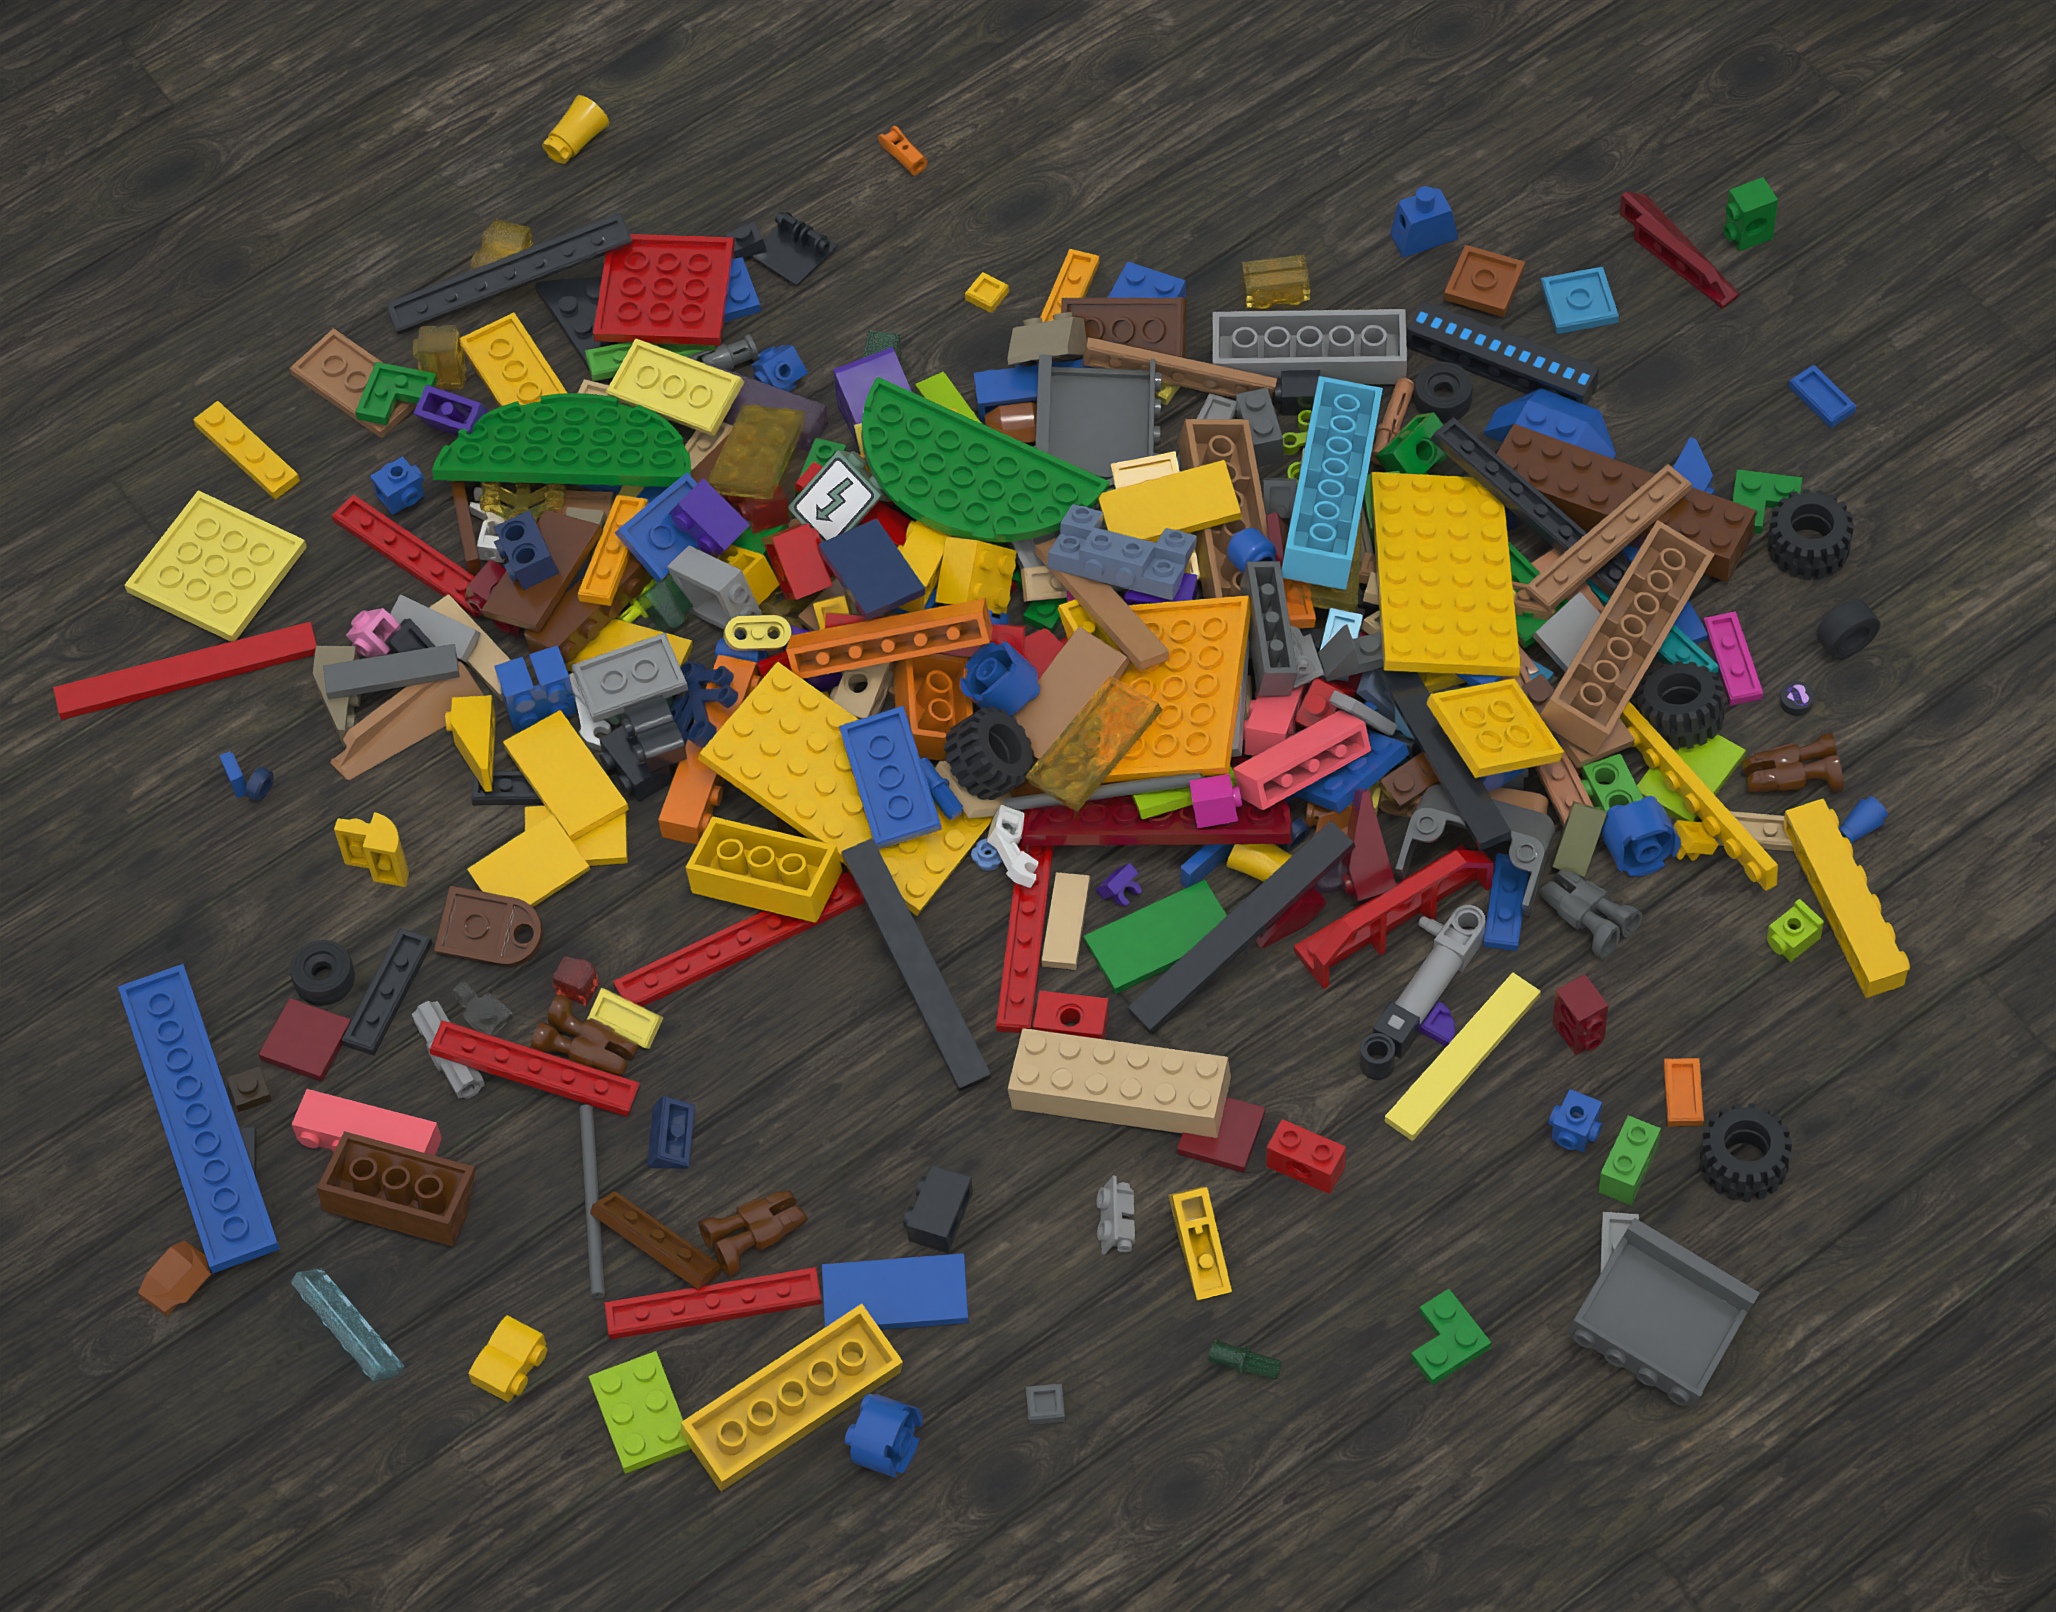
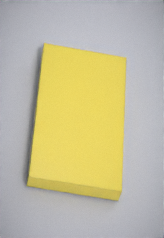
[606,339,744,436]

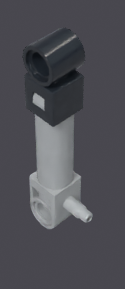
[1360,905,1485,1080]

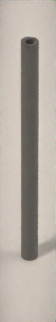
[1005,773,1204,811]
[579,1105,605,1299]

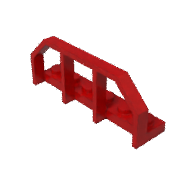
[1294,845,1493,989]

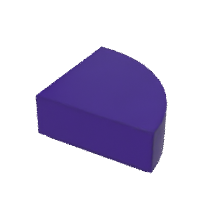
[1420,1001,1455,1047]

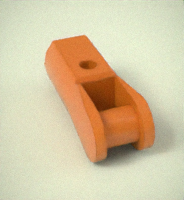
[878,125,927,176]

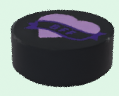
[1779,681,1814,716]

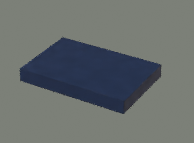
[818,518,925,621]

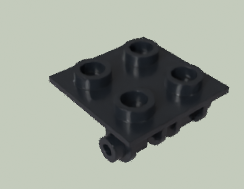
[749,211,838,286]

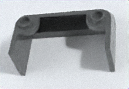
[1395,785,1555,917]

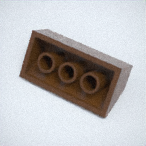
[317,1131,476,1246]

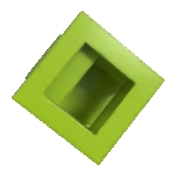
[1767,899,1824,962]

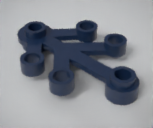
[670,661,738,748]

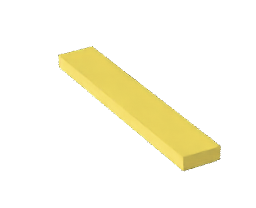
[1385,973,1541,1141]

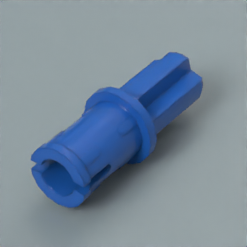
[920,757,963,820]

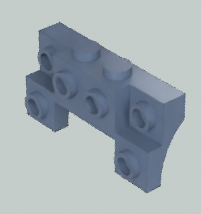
[1048,504,1197,600]

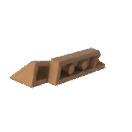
[330,661,484,780]

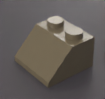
[1007,312,1087,366]

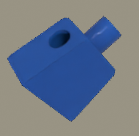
[1390,186,1458,258]

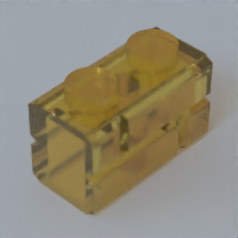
[1241,254,1310,309]
[413,325,466,390]

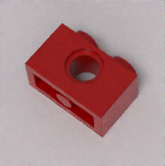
[1033,991,1109,1040]
[1266,1119,1346,1194]

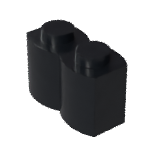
[621,695,687,772]

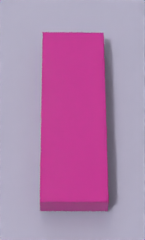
[1703,611,1763,706]

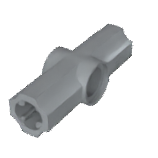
[412,1001,485,1099]

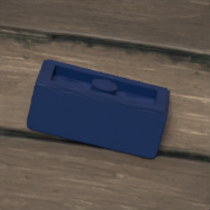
[647,1096,695,1169]

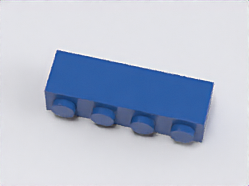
[974,358,1094,422]

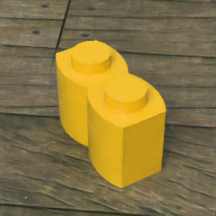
[469,1315,547,1402]

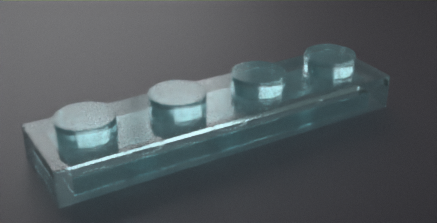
[291,1268,404,1381]

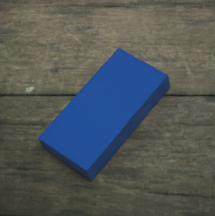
[1788,365,1856,428]

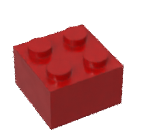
[761,523,834,600]

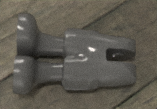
[1539,869,1643,959]

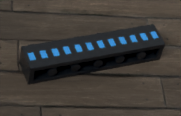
[1406,301,1599,405]

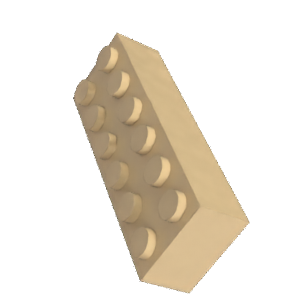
[1008,1028,1231,1138]

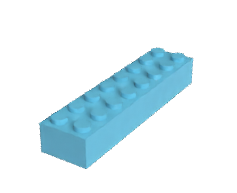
[1281,376,1383,590]

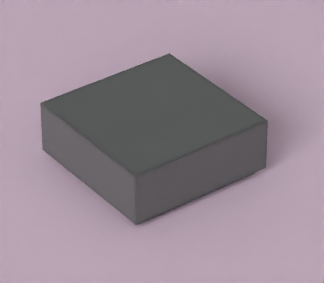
[1026,1383,1065,1425]

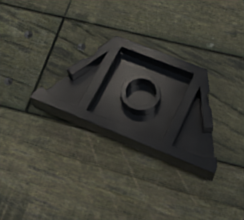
[534,276,618,370]

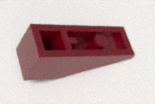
[1340,788,1396,901]

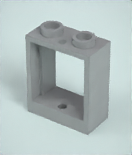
[667,545,762,638]

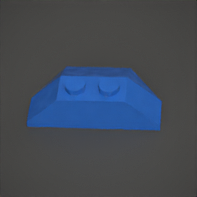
[1484,388,1616,459]

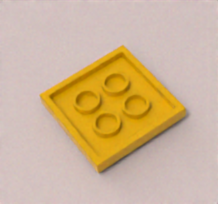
[1426,678,1564,778]

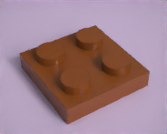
[1444,245,1525,317]

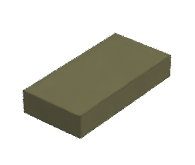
[1551,801,1607,877]

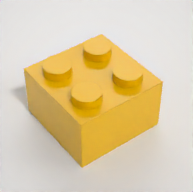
[935,537,1017,615]

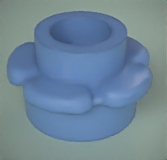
[971,839,1003,871]

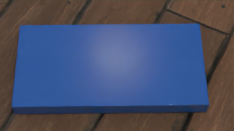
[839,706,942,850]
[822,1253,969,1330]

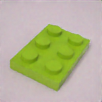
[588,1351,691,1474]

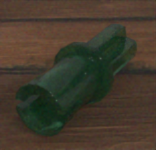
[1208,1339,1282,1379]

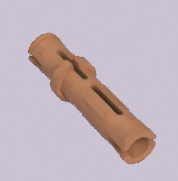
[1370,378,1415,465]

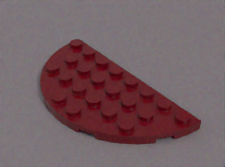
[1021,756,1293,846]

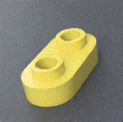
[724,615,791,651]

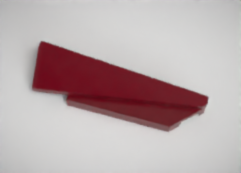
[1620,192,1739,309]

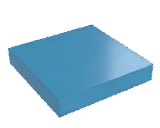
[1540,267,1619,335]

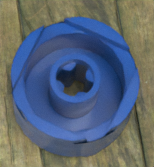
[960,641,1040,716]
[1601,796,1681,877]
[845,1393,923,1478]

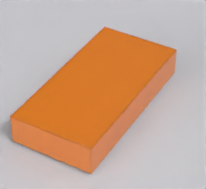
[1663,1058,1704,1127]

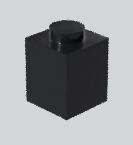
[1275,370,1320,416]

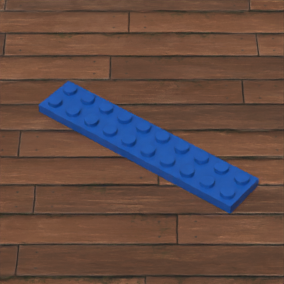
[118,964,280,1274]

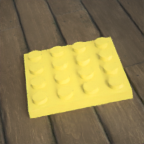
[125,491,307,642]

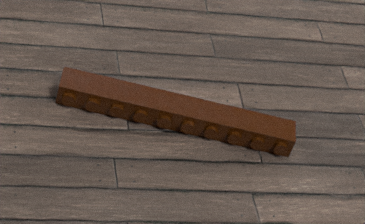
[525,426,771,665]

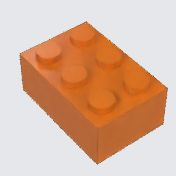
[893,653,973,761]

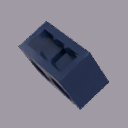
[494,510,559,590]

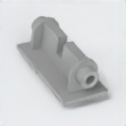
[1290,626,1324,688]
[1097,1175,1135,1255]

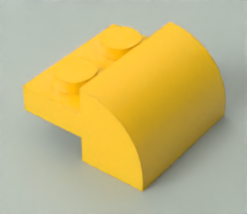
[334,812,409,887]

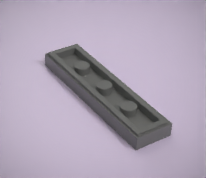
[323,644,460,699]

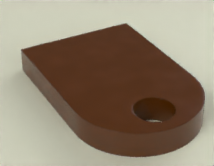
[434,886,544,967]

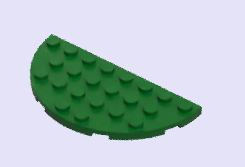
[861,377,1110,542]
[432,393,692,487]

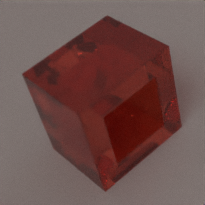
[552,956,599,1006]

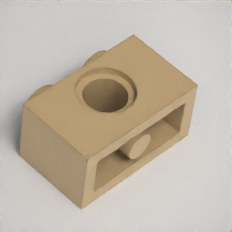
[830,662,896,720]

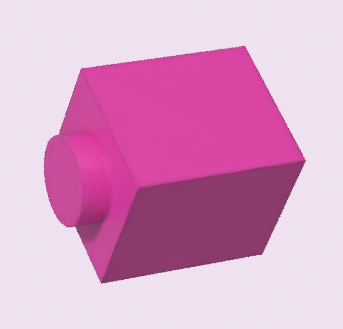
[1189,774,1242,828]

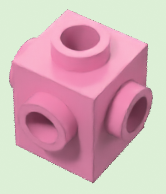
[346,608,399,658]

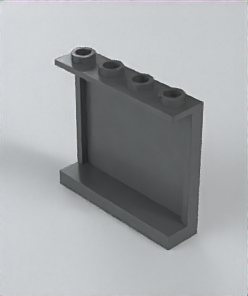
[1036,355,1161,480]
[1566,1218,1760,1408]

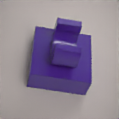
[1095,863,1142,907]

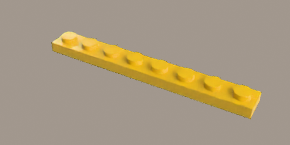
[1619,701,1778,891]

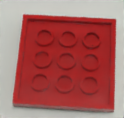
[593,234,735,346]

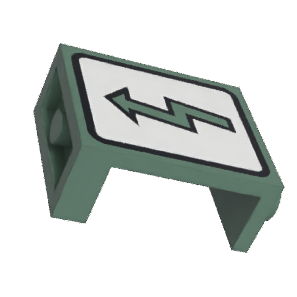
[787,450,891,542]

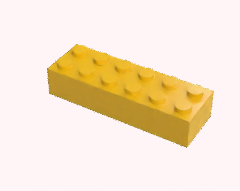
[680,1304,903,1492]

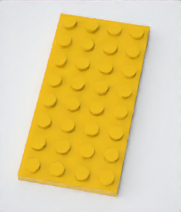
[1370,472,1521,677]
[698,662,994,916]

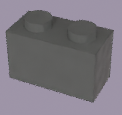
[1236,388,1283,467]

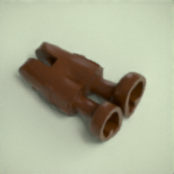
[1741,733,1844,793]
[531,994,639,1076]
[698,1190,808,1277]

